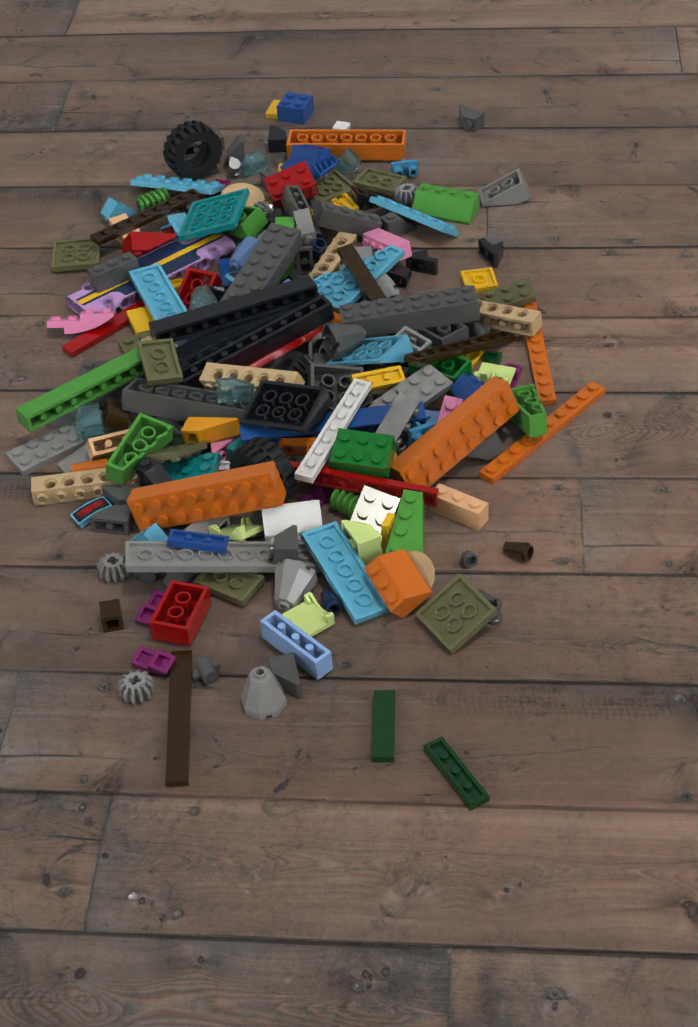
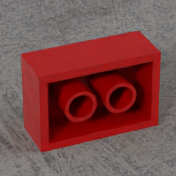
[263,161,319,210]
[149,580,212,647]

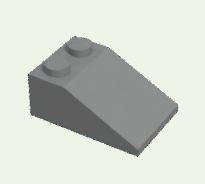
[478,168,531,207]

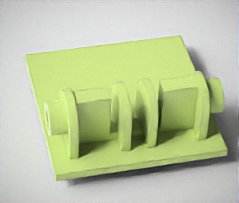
[474,362,516,385]

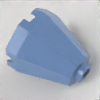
[229,236,259,272]

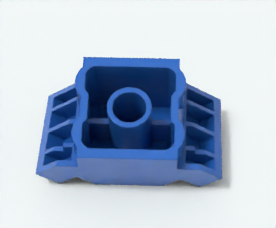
[280,144,339,181]

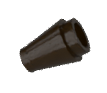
[503,541,534,562]

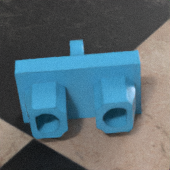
[391,158,418,177]
[406,421,437,447]

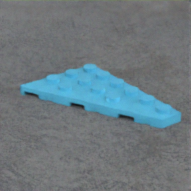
[313,245,405,313]

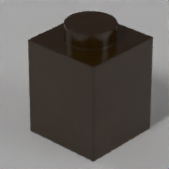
[99,599,124,633]

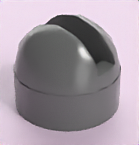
[461,551,478,568]

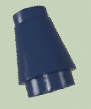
[311,238,327,260]
[321,589,342,616]

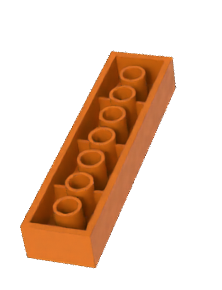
[286,129,407,161]
[390,376,520,487]
[126,461,287,531]

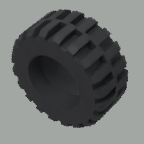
[163,120,223,181]
[229,436,298,504]

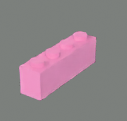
[362,228,412,261]

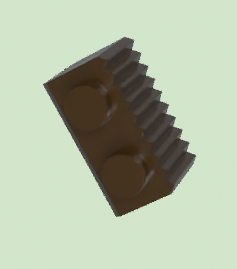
[102,397,131,431]

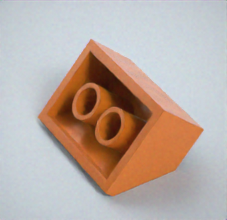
[364,549,433,619]

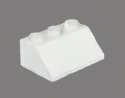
[262,500,323,542]

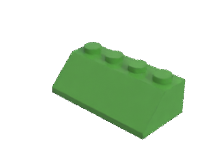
[412,183,480,225]

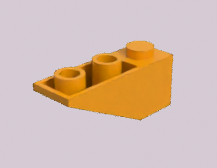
[181,417,240,444]

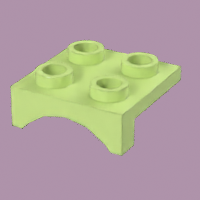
[208,517,264,541]
[282,592,335,637]

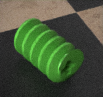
[136,187,170,212]
[330,489,360,518]

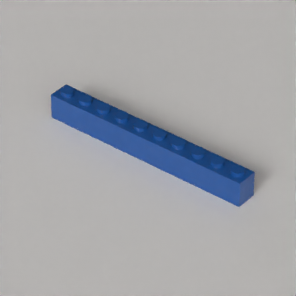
[239,401,426,446]

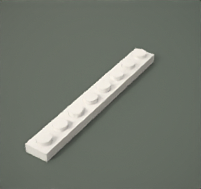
[294,378,372,484]

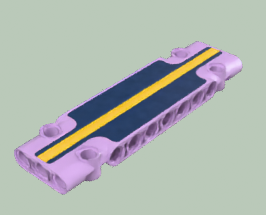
[65,232,236,316]

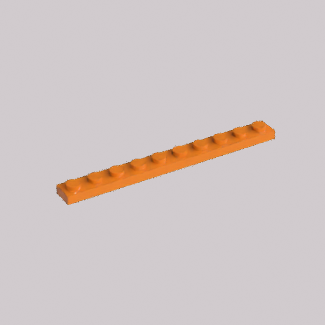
[520,302,557,406]
[479,381,606,485]

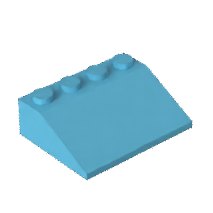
[326,334,414,367]

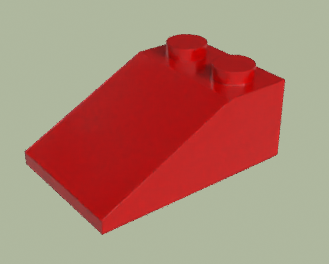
[122,231,177,258]
[177,267,223,311]

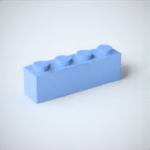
[260,610,333,680]

